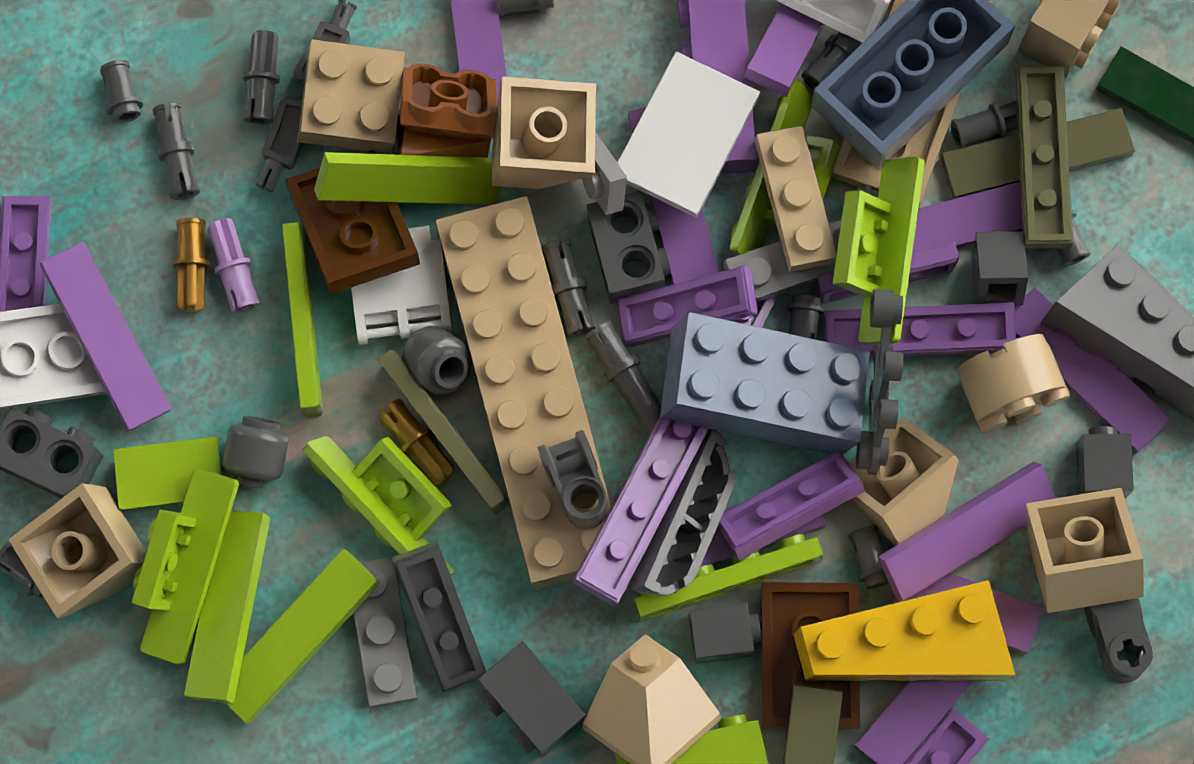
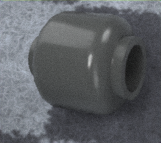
[401,327,472,395]
[222,416,289,488]

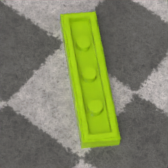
[314,152,502,205]
[282,222,323,417]
[183,510,271,704]
[226,548,381,724]

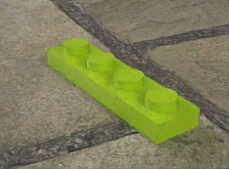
[634,534,824,623]

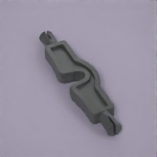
[255,0,357,193]

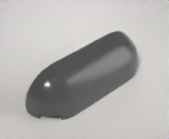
[627,429,736,596]

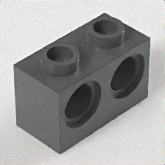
[586,191,671,304]
[0,407,103,499]

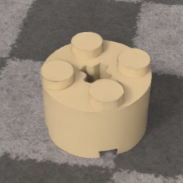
[957,334,1070,433]

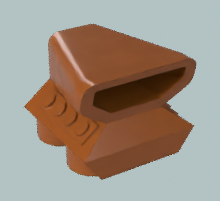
[392,64,497,158]

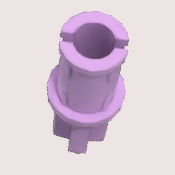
[208,218,260,313]

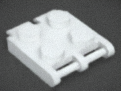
[351,226,453,345]

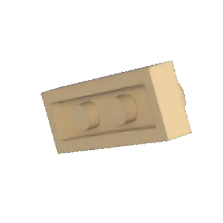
[755,126,837,272]

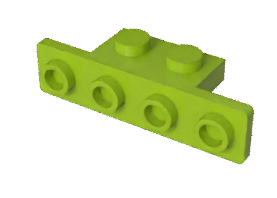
[730,80,841,256]
[833,156,925,345]
[303,436,454,576]
[131,468,239,665]

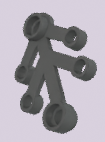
[856,289,903,475]

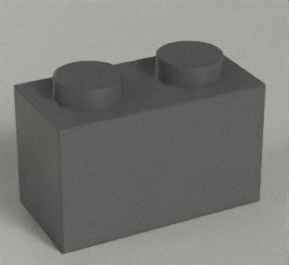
[478,641,586,757]

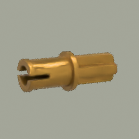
[172,218,210,313]
[377,399,455,486]

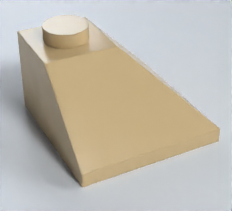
[492,76,596,189]
[849,417,958,546]
[583,634,721,764]

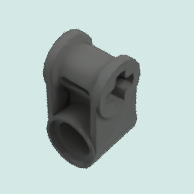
[537,429,608,529]
[1084,598,1153,683]

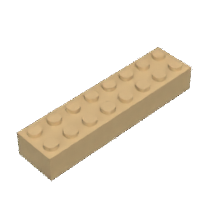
[436,196,611,591]

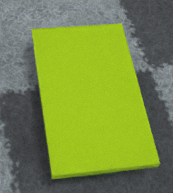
[113,436,222,510]

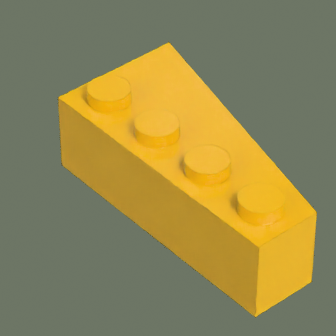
[793,580,1015,681]

